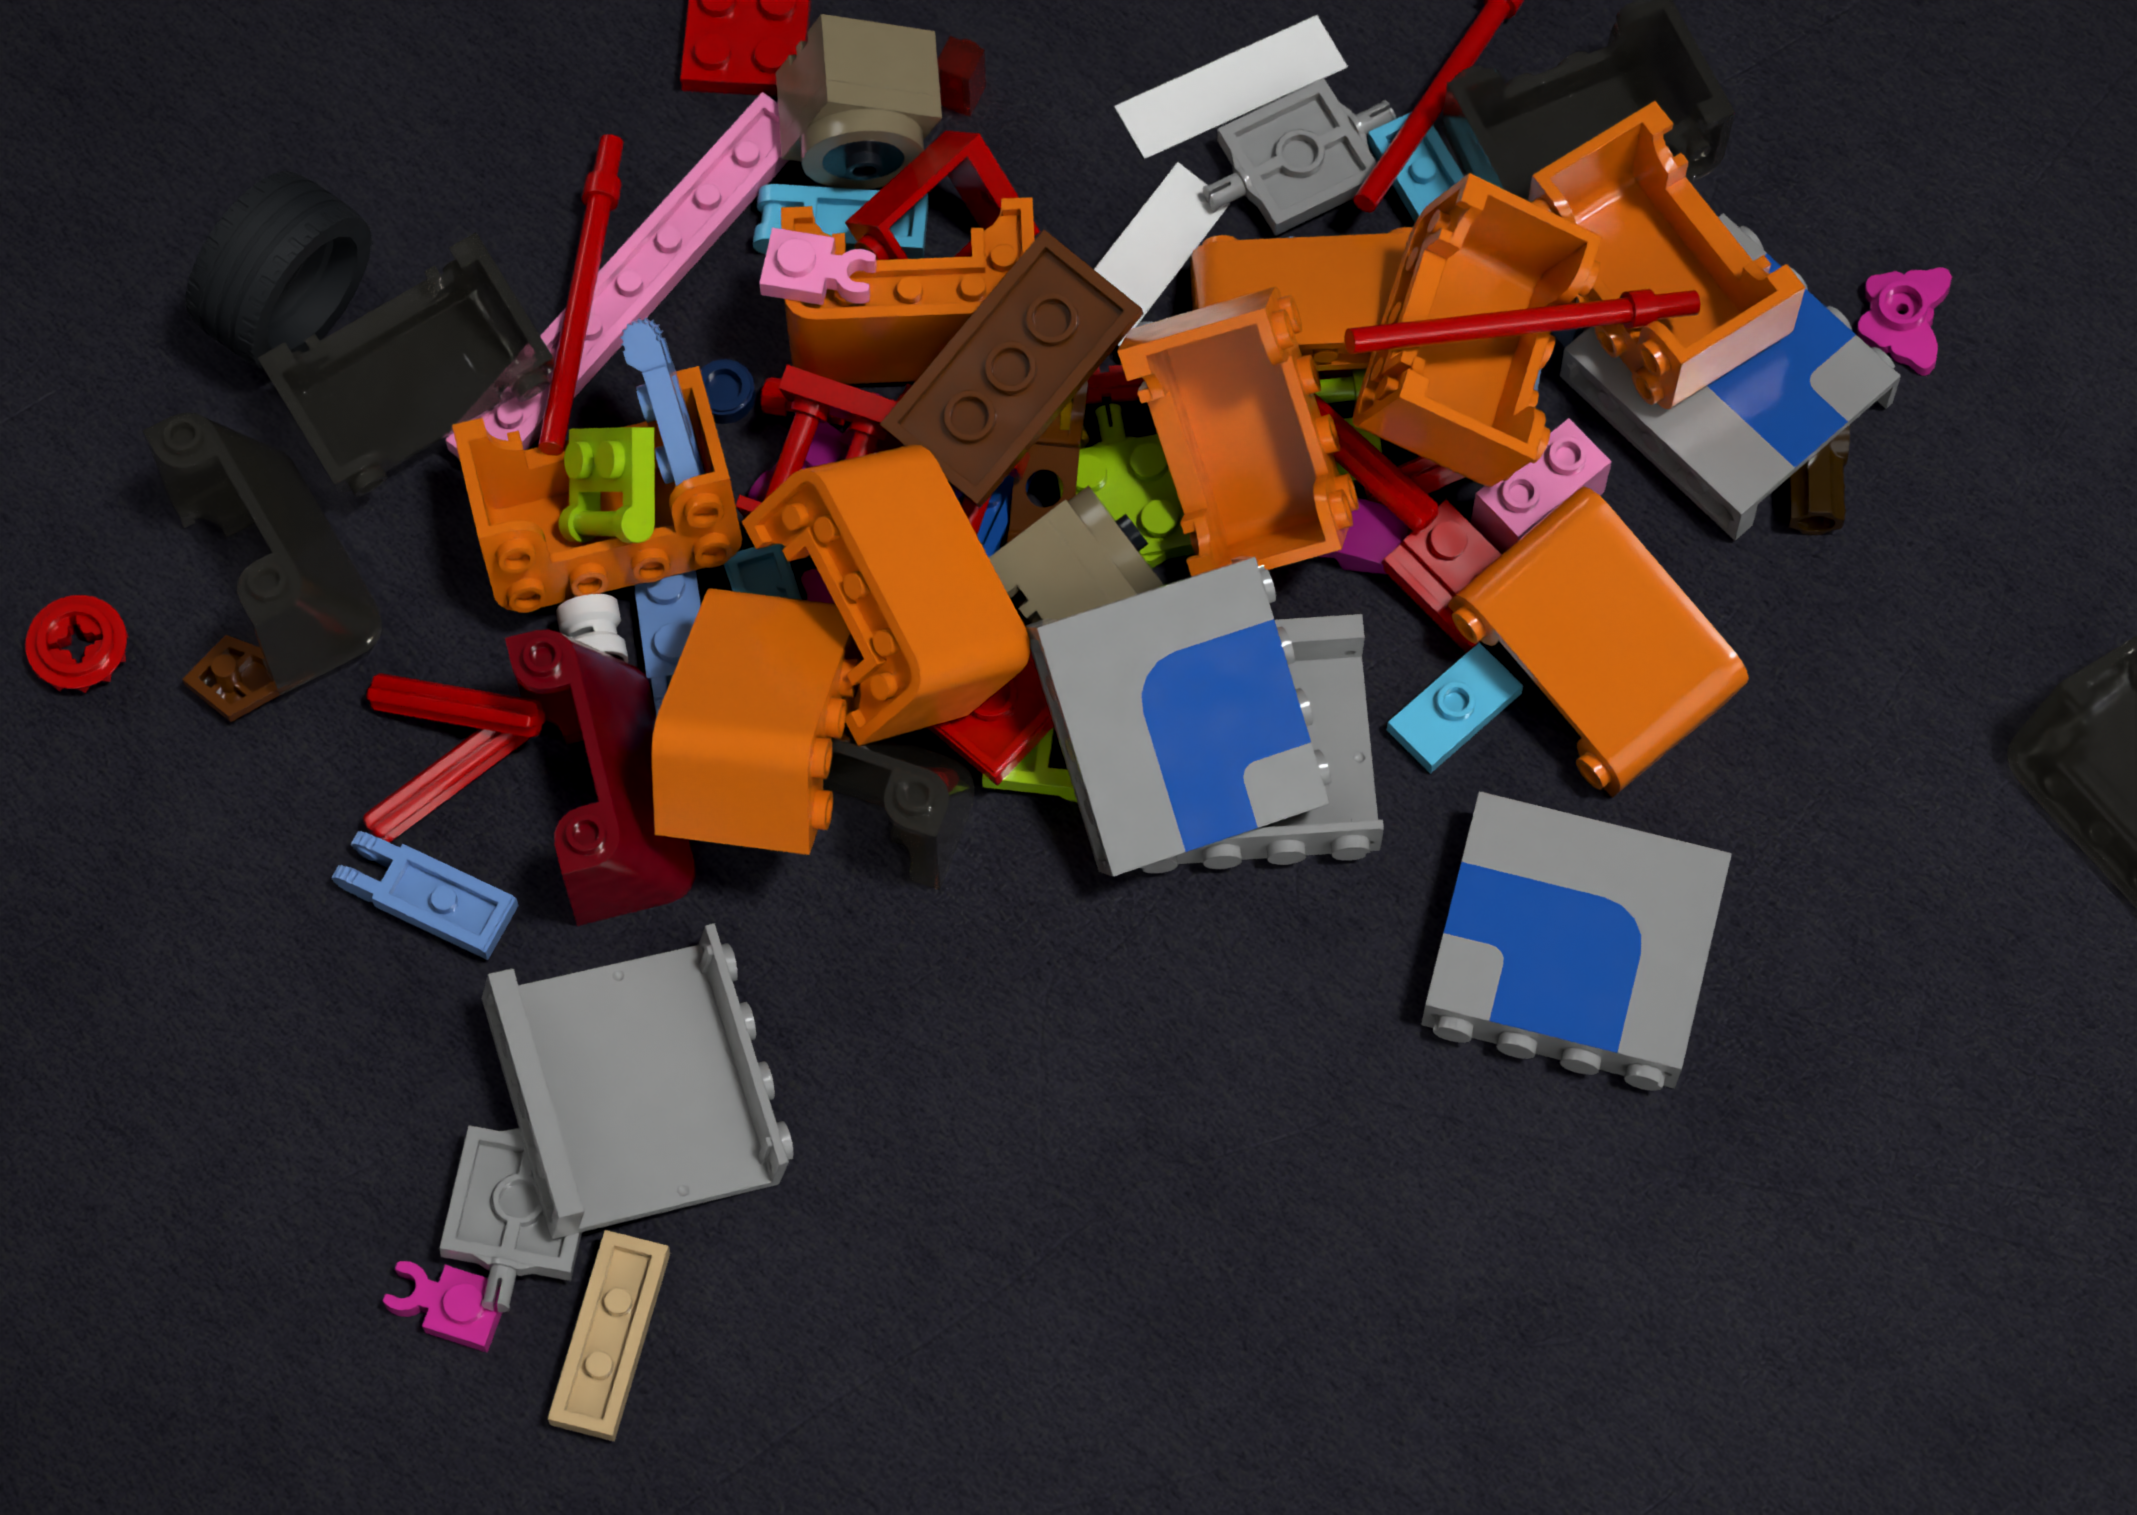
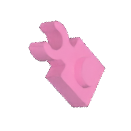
[759,227,877,305]

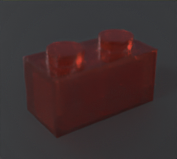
[937,36,986,117]

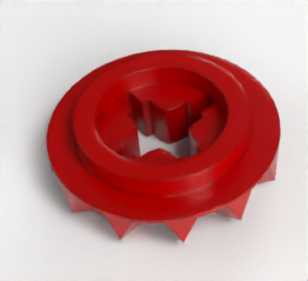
[25,595,129,693]

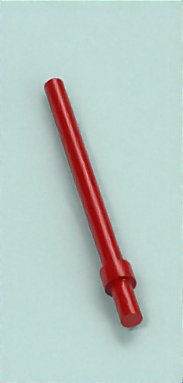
[1353,0,1524,212]
[538,134,624,456]
[1344,289,1701,354]

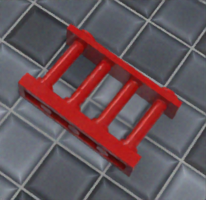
[735,365,1030,535]

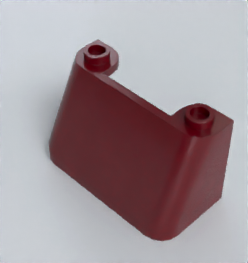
[505,629,695,926]

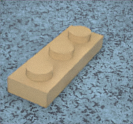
[548,1230,670,1442]

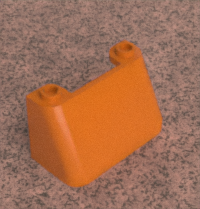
[1190,227,1412,371]
[1448,487,1749,798]

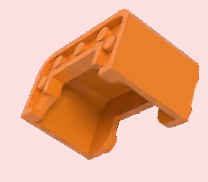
[1528,101,1806,409]
[1353,173,1602,487]
[781,197,1035,384]
[1117,287,1359,577]
[452,366,742,613]
[742,445,1031,746]
[652,588,864,855]

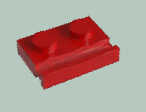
[1381,500,1502,653]

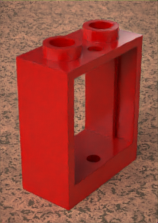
[845,130,1040,260]

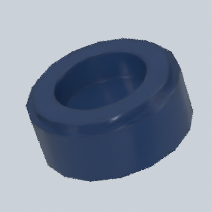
[700,359,756,424]

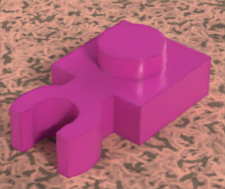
[383,1261,502,1352]

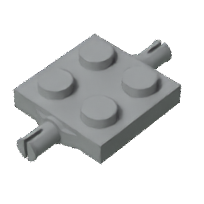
[1203,78,1396,236]
[440,1126,582,1312]

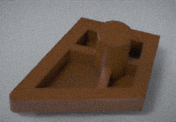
[182,635,313,722]

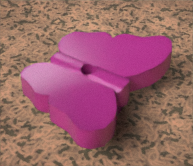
[1857,267,1952,376]

